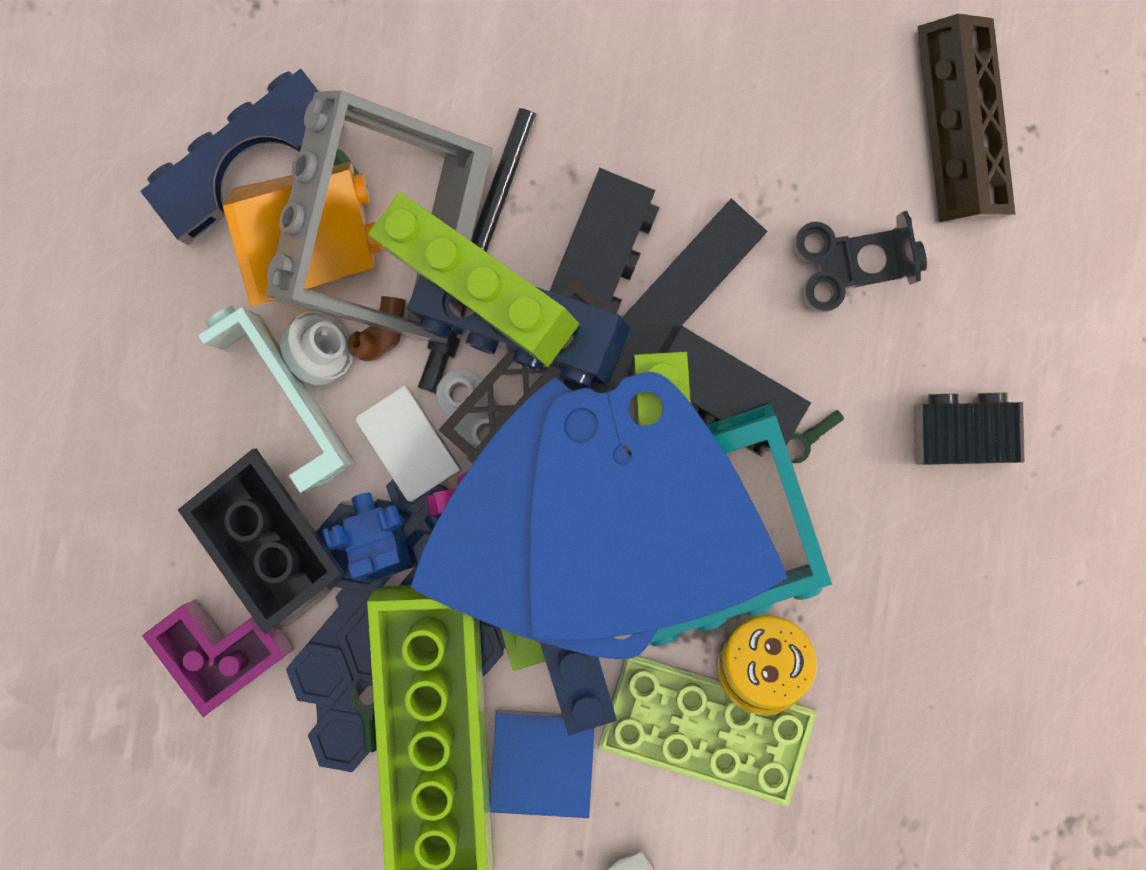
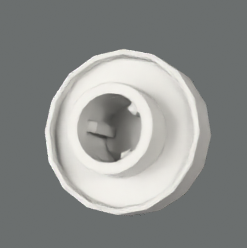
[280,311,353,385]

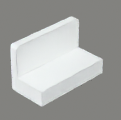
[356,385,463,501]

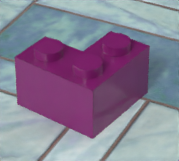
[142,599,294,717]

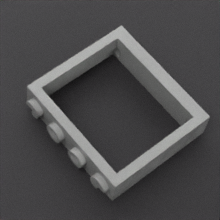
[266,90,493,344]

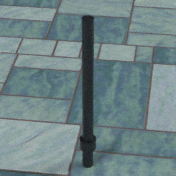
[418,108,538,394]

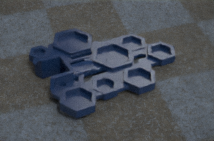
[286,479,506,772]

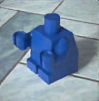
[322,493,414,583]

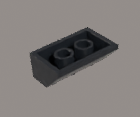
[178,448,345,635]

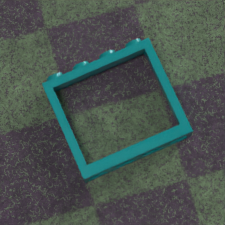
[627,403,832,646]

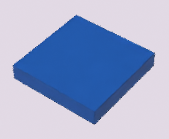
[490,710,595,818]

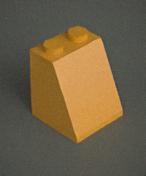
[223,162,382,306]

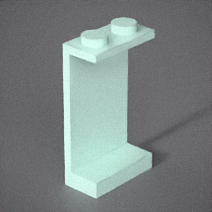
[198,306,356,493]

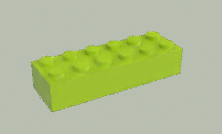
[367,585,493,870]

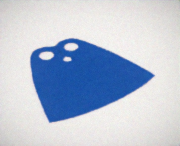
[530,372,788,641]
[411,376,657,659]

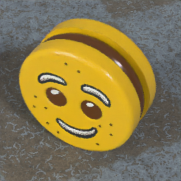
[718,615,817,715]

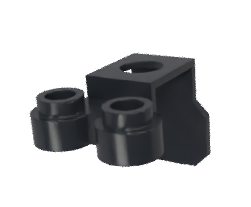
[794,211,927,312]

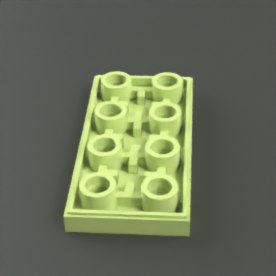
[598,656,817,807]

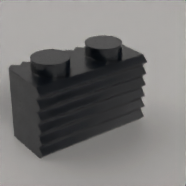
[914,393,1025,465]

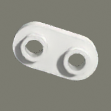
[436,370,505,448]

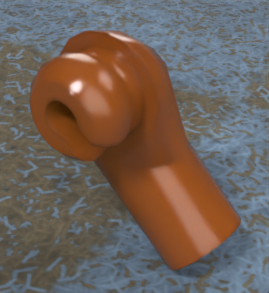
[348,296,406,361]

